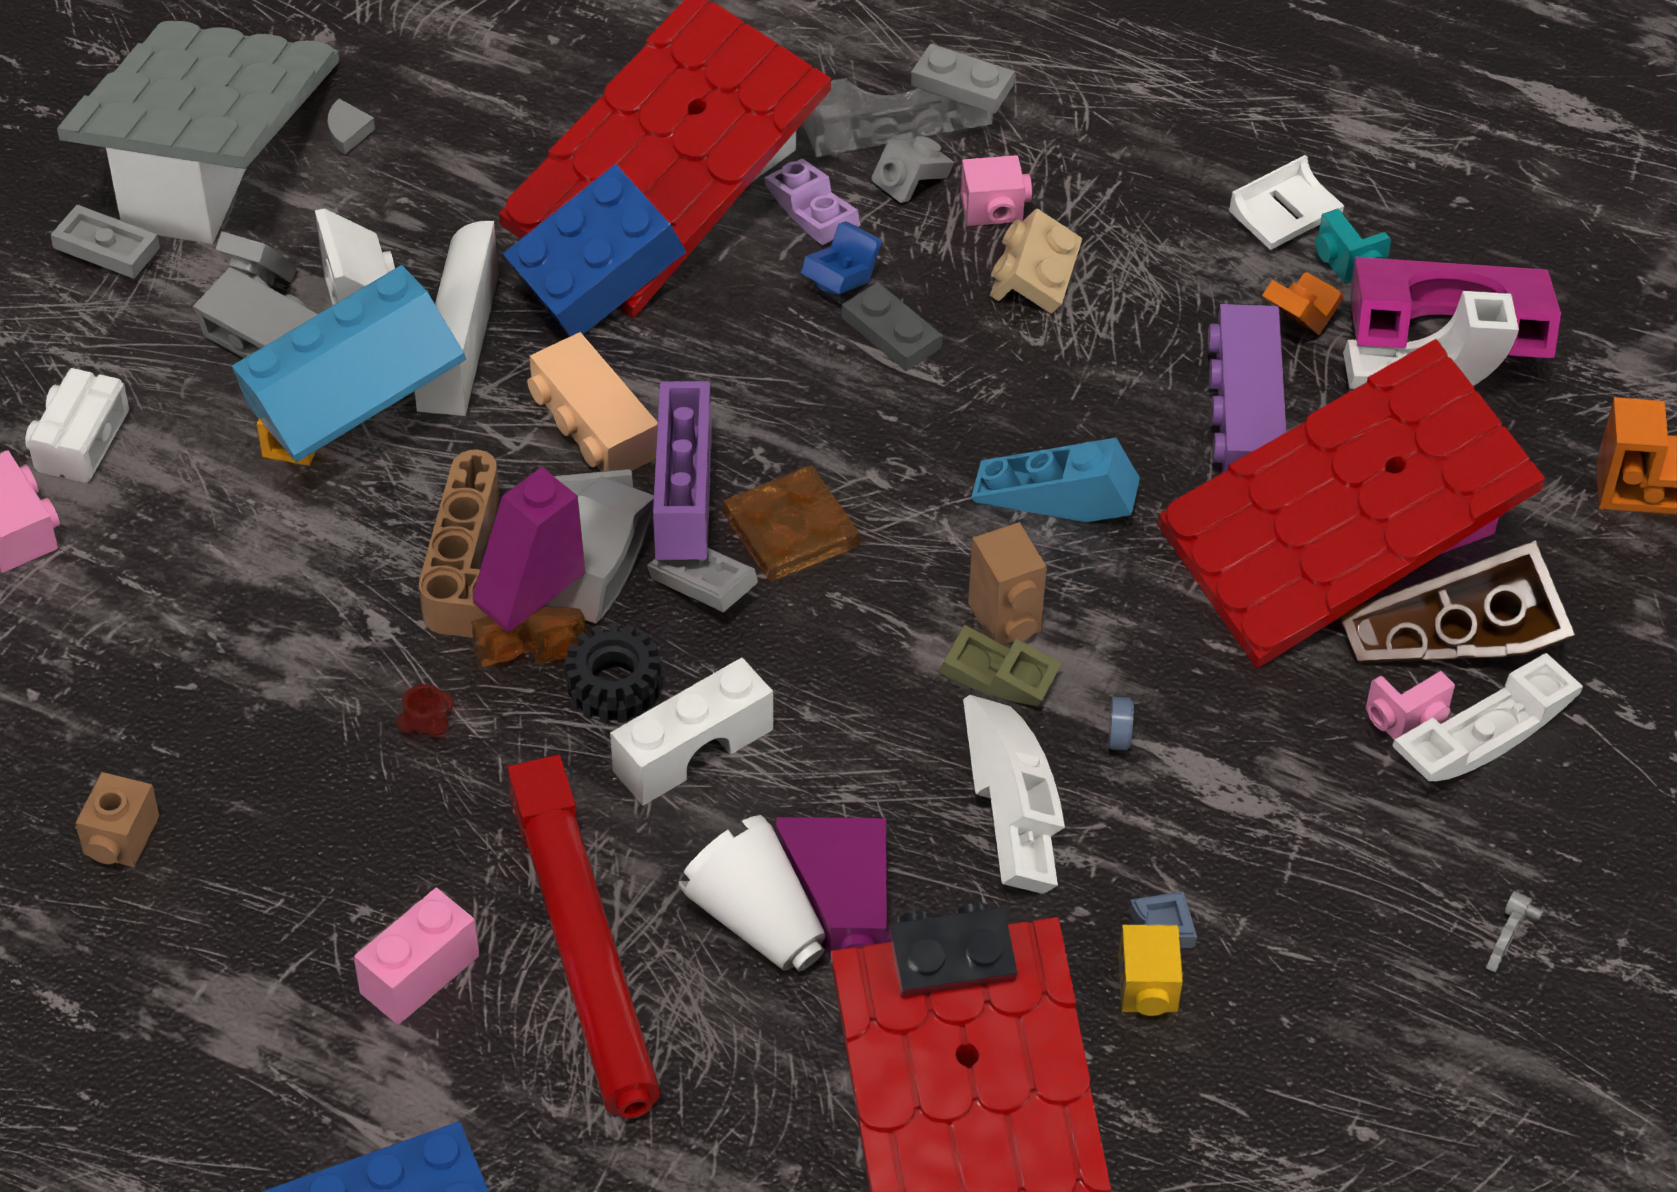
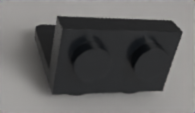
[885,903,1018,997]

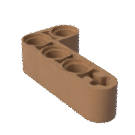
[419,450,519,640]

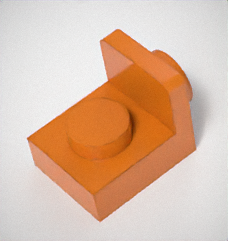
[1262,272,1344,335]

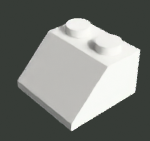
[315,208,395,306]

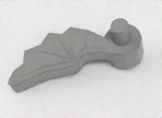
[1486,891,1543,973]

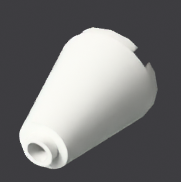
[678,815,826,972]

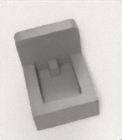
[872,136,955,203]

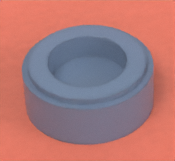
[1108,696,1134,750]

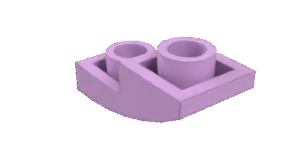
[764,159,860,245]

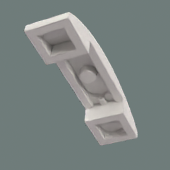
[1393,653,1583,781]

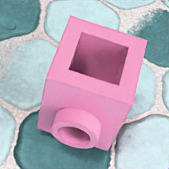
[960,155,1032,226]

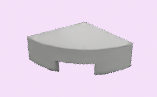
[328,99,375,155]

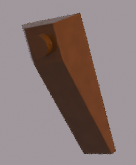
[1340,540,1575,663]

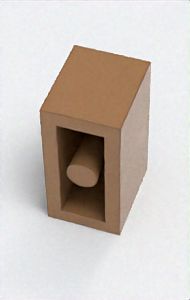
[968,522,1047,645]

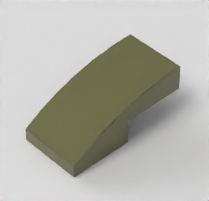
[939,624,1062,706]

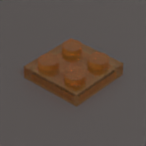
[723,465,860,582]

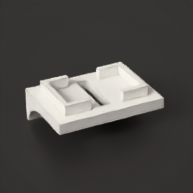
[1229,155,1344,250]

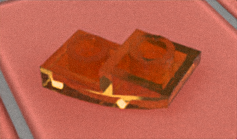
[471,607,586,668]

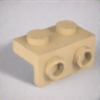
[990,208,1082,314]

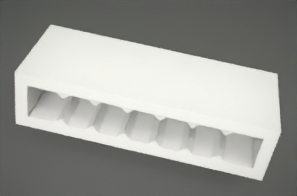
[415,221,499,416]

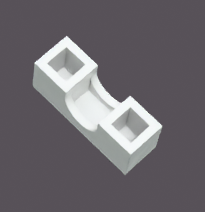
[610,657,773,806]

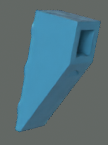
[971,438,1140,522]

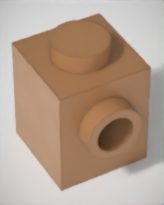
[75,772,159,867]

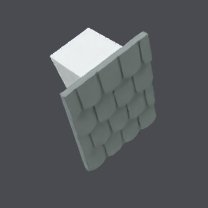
[57,21,339,244]

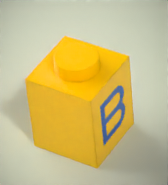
[1118,925,1183,1016]

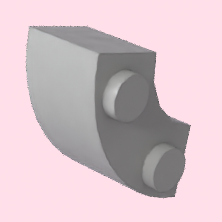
[545,476,654,624]

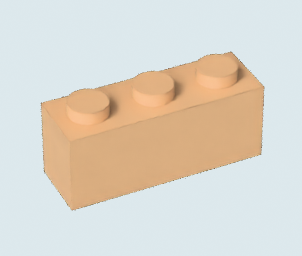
[527,332,658,472]

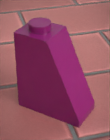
[472,467,586,633]
[776,817,887,958]

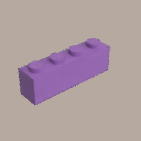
[1208,304,1286,473]
[653,381,712,560]

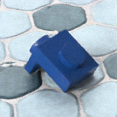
[801,221,881,294]

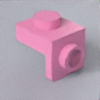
[1366,671,1455,740]

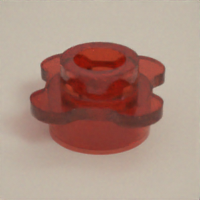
[396,684,454,736]

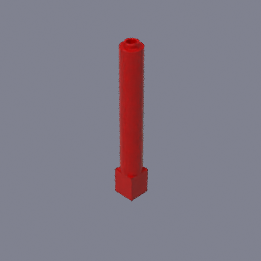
[507,754,661,1119]

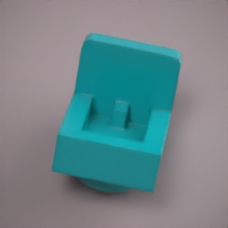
[1315,208,1391,284]

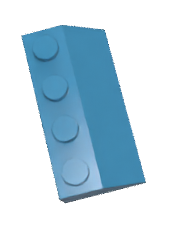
[232,265,466,463]

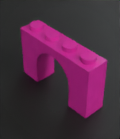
[1350,257,1561,358]

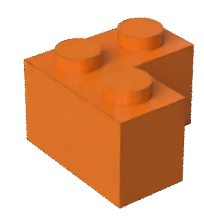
[1596,397,1677,515]

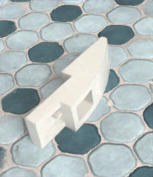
[963,695,1065,894]

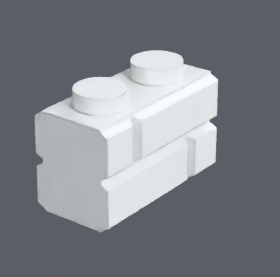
[25,368,129,484]

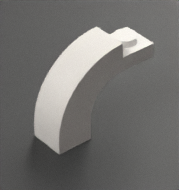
[1343,291,1519,389]

